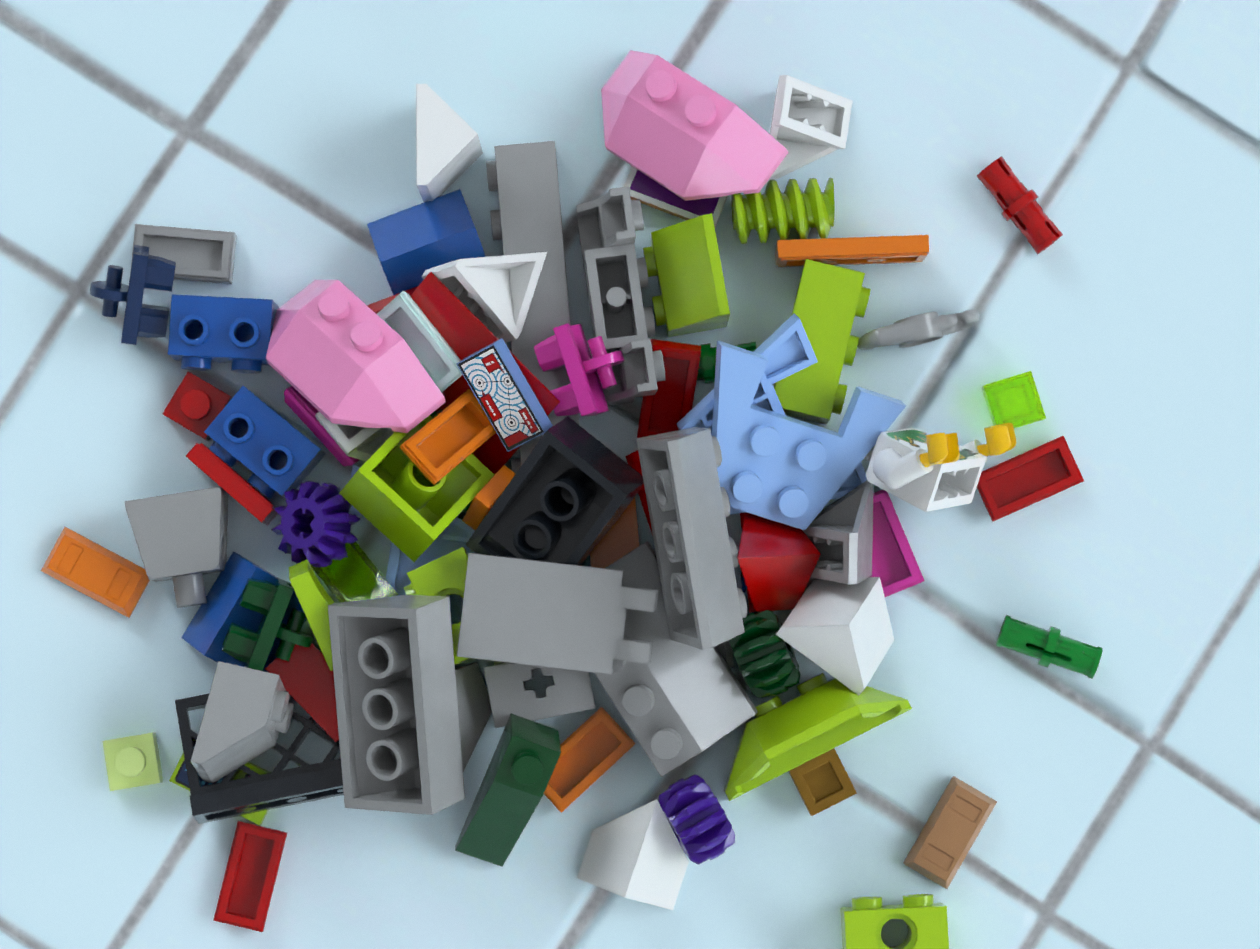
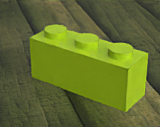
[774,259,871,425]

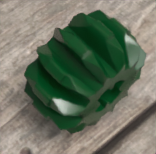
[729,610,801,698]

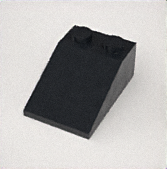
[465,416,644,565]

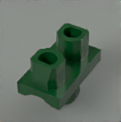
[222,578,314,671]

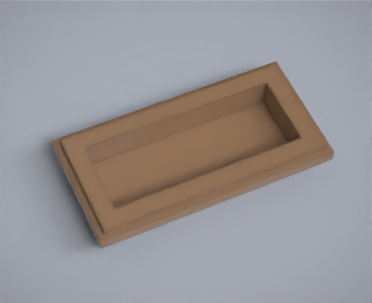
[903,776,997,889]

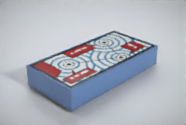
[456,338,553,452]

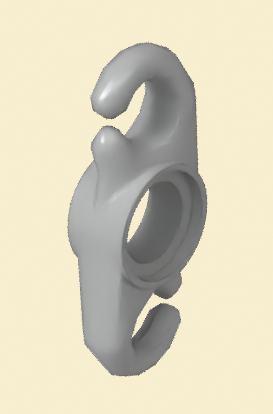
[858,310,980,350]

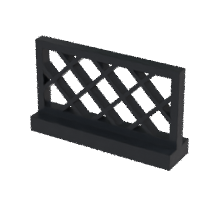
[175,691,344,824]

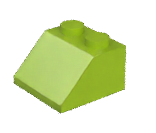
[643,214,730,337]
[339,415,494,562]

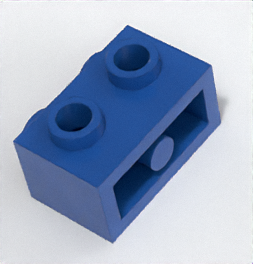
[168,294,279,373]
[204,386,326,499]

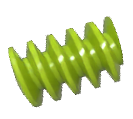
[731,178,835,244]

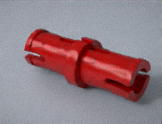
[976,156,1063,255]

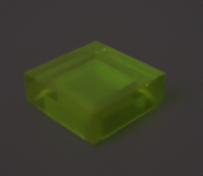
[981,371,1046,429]

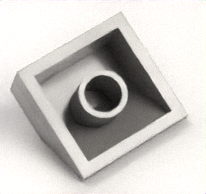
[191,661,294,783]

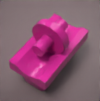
[534,323,625,416]

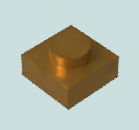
[788,748,857,816]

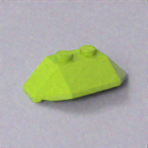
[724,673,912,801]

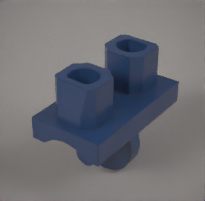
[90,245,176,345]

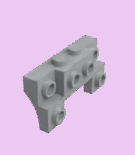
[576,186,665,406]

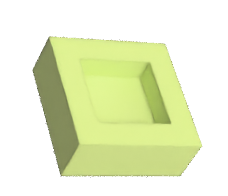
[102,732,163,791]

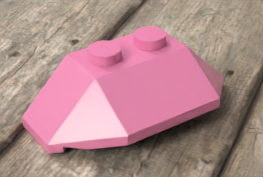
[601,50,789,201]
[266,280,446,433]

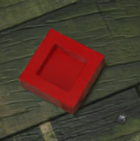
[162,371,232,441]

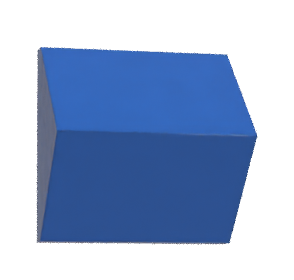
[367,189,486,295]
[181,551,307,672]

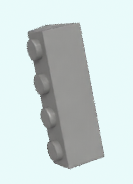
[636,427,747,650]
[595,541,758,777]
[328,595,465,815]

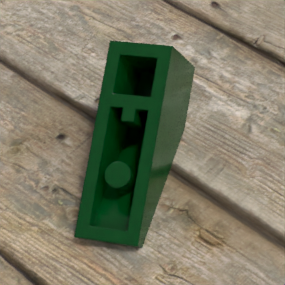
[455,713,561,867]

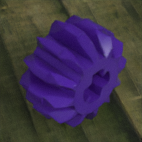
[271,481,361,568]
[658,774,735,865]

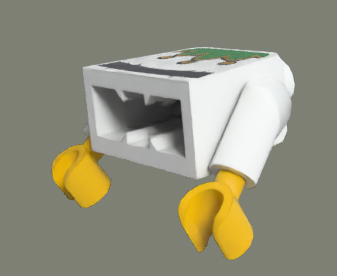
[864,423,1016,512]

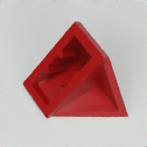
[737,512,821,613]

